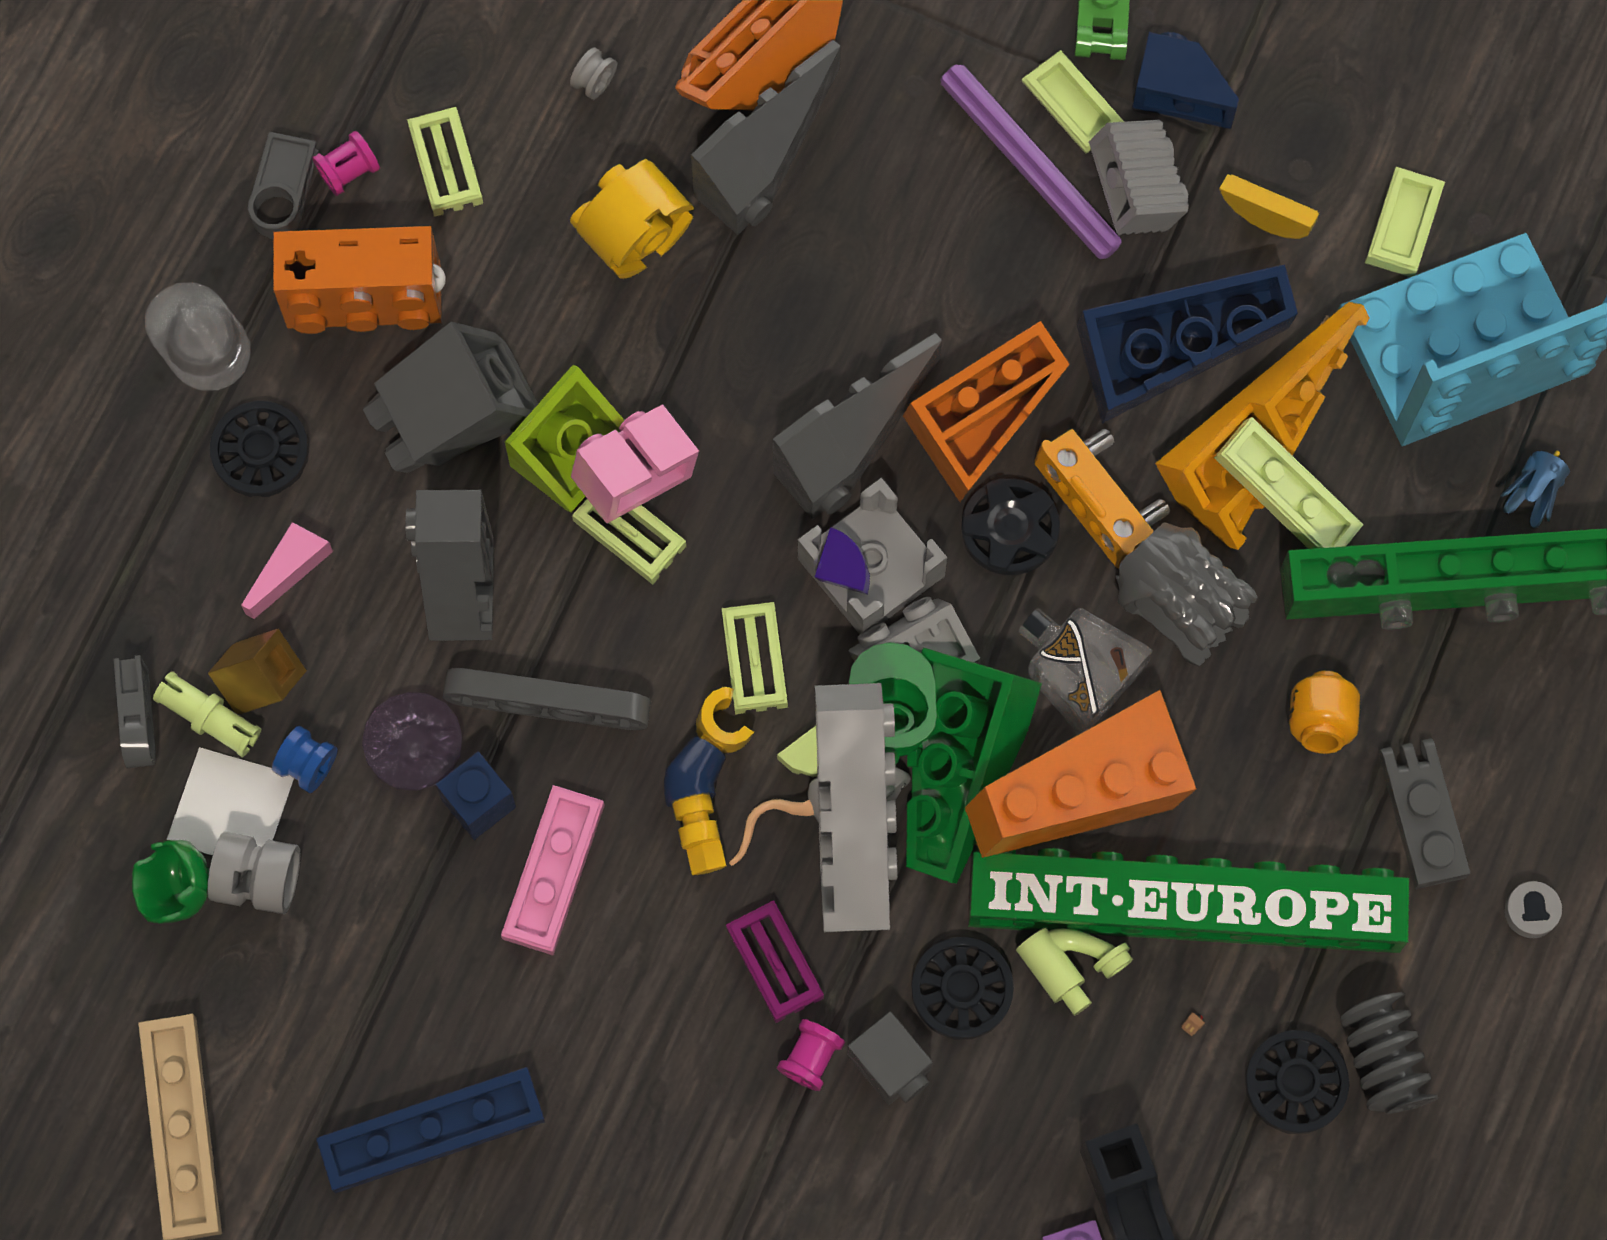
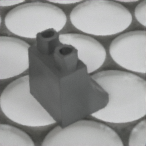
[363,321,538,473]

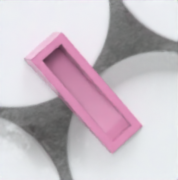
[241,522,333,619]

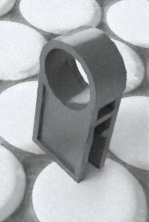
[248,132,319,239]
[114,655,156,769]

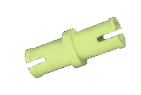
[153,671,261,757]

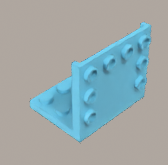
[1338,233,1607,447]

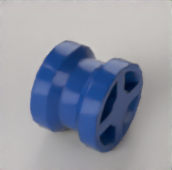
[272,726,338,793]

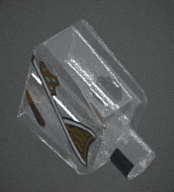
[1018,608,1153,734]

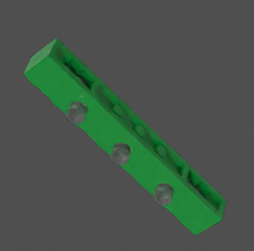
[1280,528,1607,630]

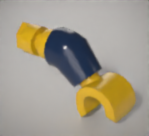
[664,687,754,875]

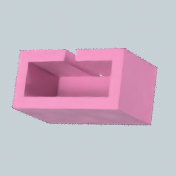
[571,404,699,524]

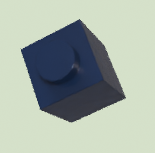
[435,751,516,840]

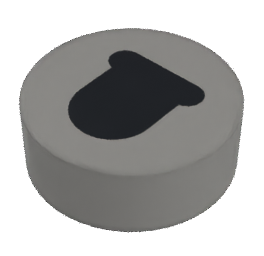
[1504,881,1562,938]

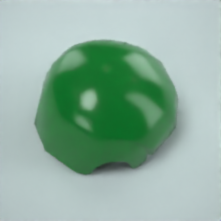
[132,840,209,924]

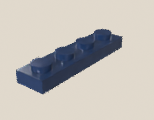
[316,1067,545,1193]

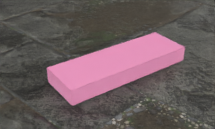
[501,785,605,955]

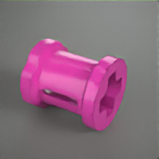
[312,130,380,196]
[777,1019,845,1091]

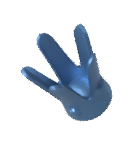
[1500,450,1570,529]

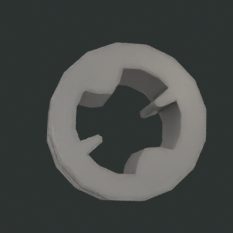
[570,47,617,100]

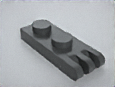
[1379,738,1471,889]

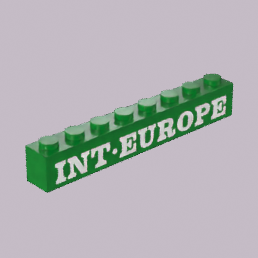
[968,848,1409,953]

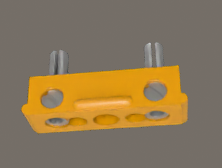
[1034,429,1170,568]

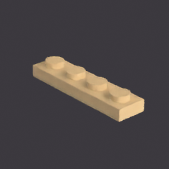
[139,1014,222,1240]

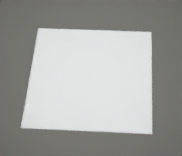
[167,747,294,855]

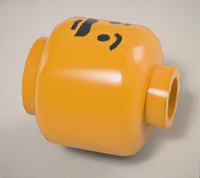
[1289,671,1360,754]

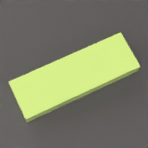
[1214,417,1364,549]

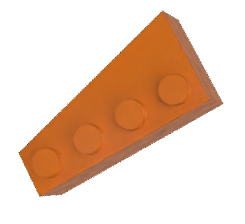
[965,690,1196,858]

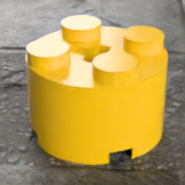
[570,159,694,279]

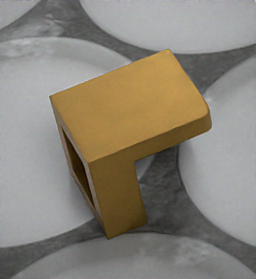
[208,628,307,714]

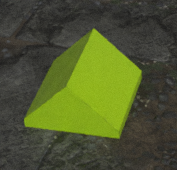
[505,365,624,512]

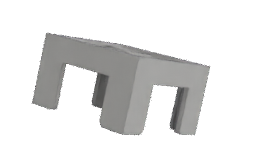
[798,478,947,634]

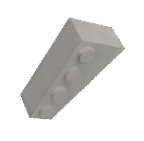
[815,683,897,932]

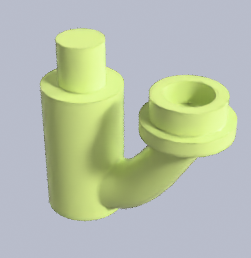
[1016,928,1133,1016]

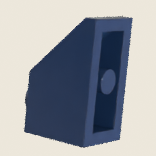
[1132,32,1239,129]

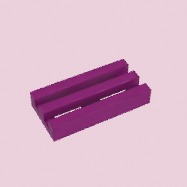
[726,900,824,1023]

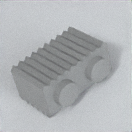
[1089,120,1189,235]

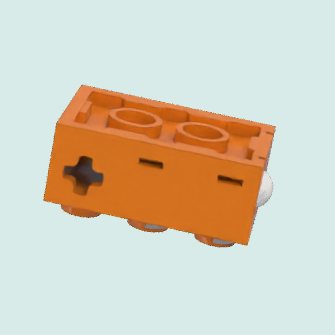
[273,226,446,334]

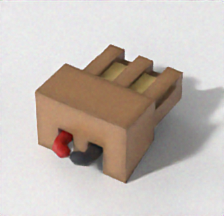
[1181,1012,1205,1037]

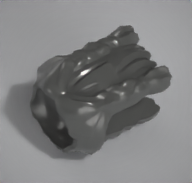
[1116,522,1258,667]

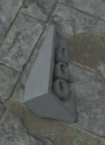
[691,40,841,235]
[773,333,942,520]

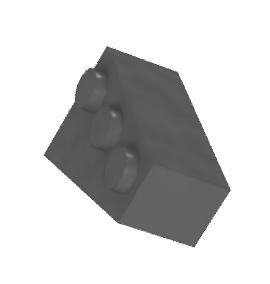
[406,490,494,641]

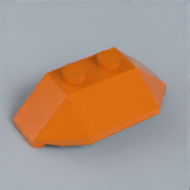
[675,0,843,110]

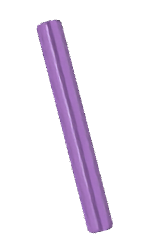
[941,64,1122,259]

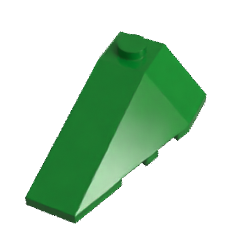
[906,647,1042,884]

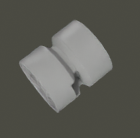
[208,832,300,915]

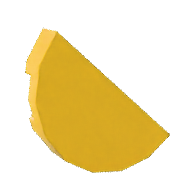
[1219,174,1319,239]

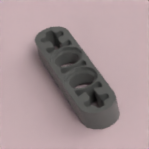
[442,668,652,730]

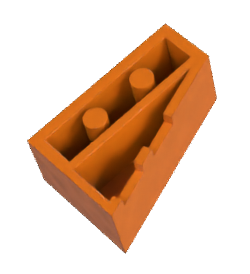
[903,321,1070,502]

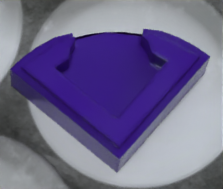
[814,527,870,595]

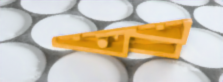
[1155,302,1370,550]

